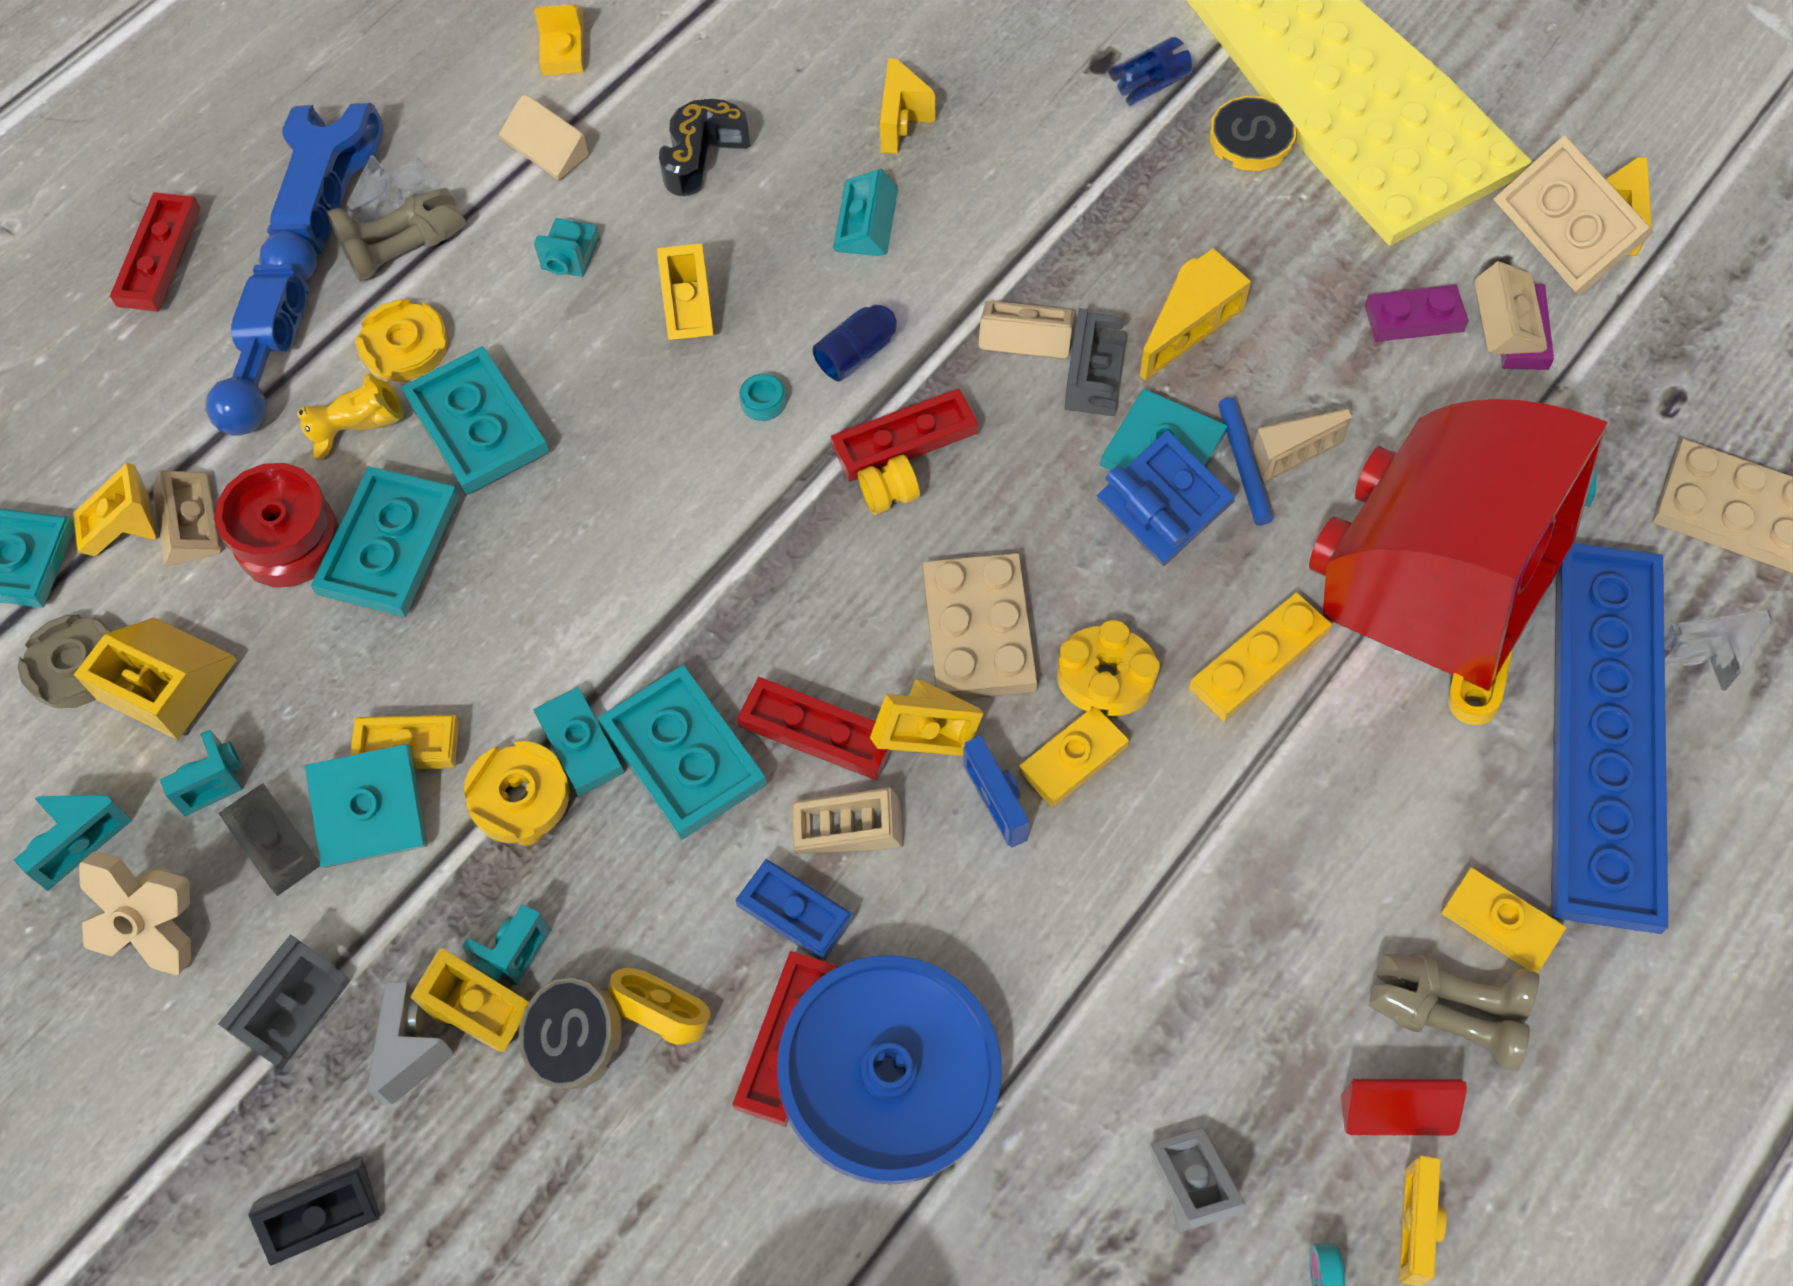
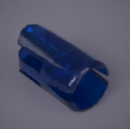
[1108,37,1193,107]
[812,304,897,381]

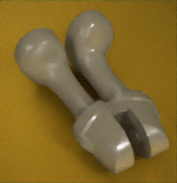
[327,188,466,281]
[1369,953,1540,1071]

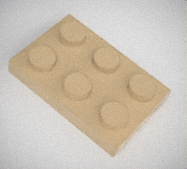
[1493,135,1654,296]
[1652,439,1793,573]
[922,553,1037,699]

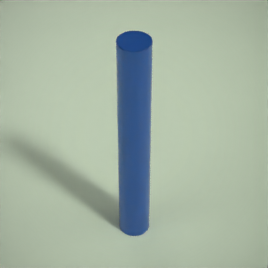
[1218,398,1273,526]

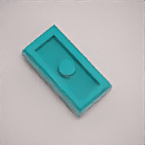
[533,687,624,797]

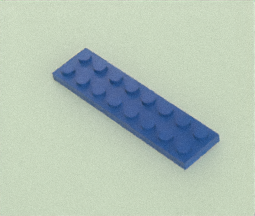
[1552,543,1669,934]

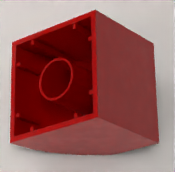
[1309,399,1608,691]

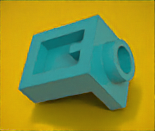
[534,218,600,277]
[160,729,243,816]
[461,904,551,986]

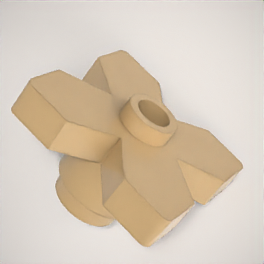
[79,851,191,976]

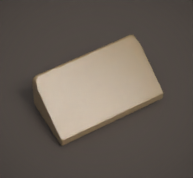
[498,94,589,181]
[1474,261,1547,354]
[979,300,1074,359]
[153,470,221,566]

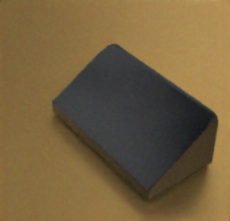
[248,1157,380,1266]

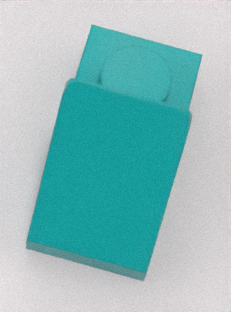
[13,795,132,891]

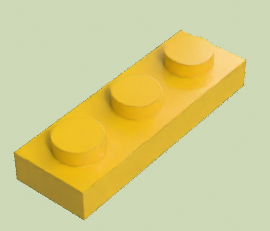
[1189,592,1332,722]

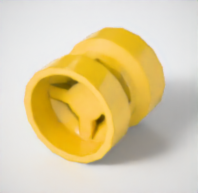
[858,454,920,516]

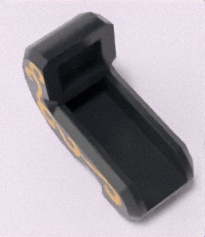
[659,98,750,196]

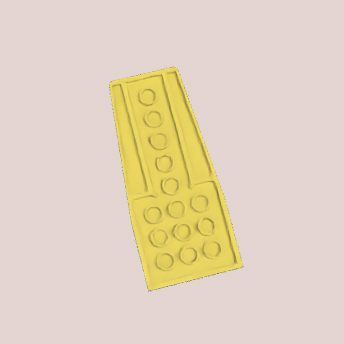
[1187,0,1532,247]

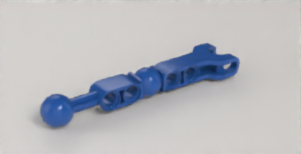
[205,103,384,436]

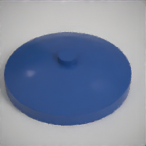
[777,955,1002,1185]

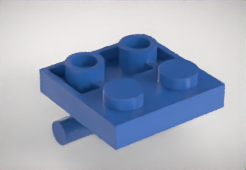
[1097,430,1235,567]

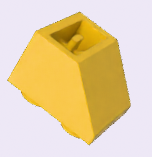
[74,617,237,740]

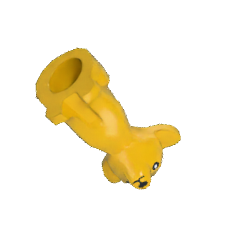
[297,374,404,460]

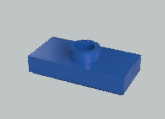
[963,735,1030,848]
[735,859,854,961]

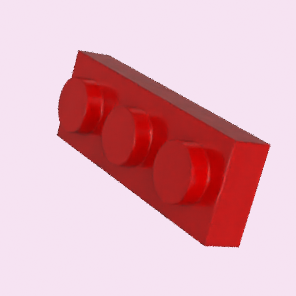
[110,192,200,312]
[830,388,978,482]
[737,676,891,781]
[732,951,839,1127]

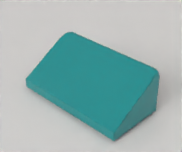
[833,168,898,256]

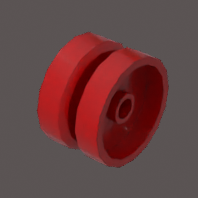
[214,463,339,588]

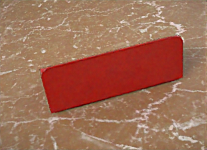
[1341,1079,1467,1136]

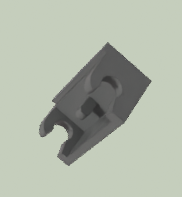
[1064,308,1126,416]
[218,934,351,1070]

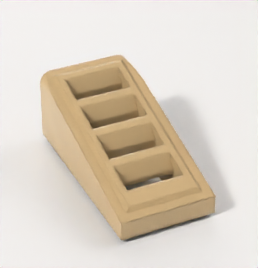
[1252,409,1352,482]
[792,788,903,854]

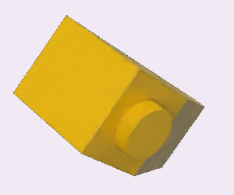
[1139,248,1251,381]

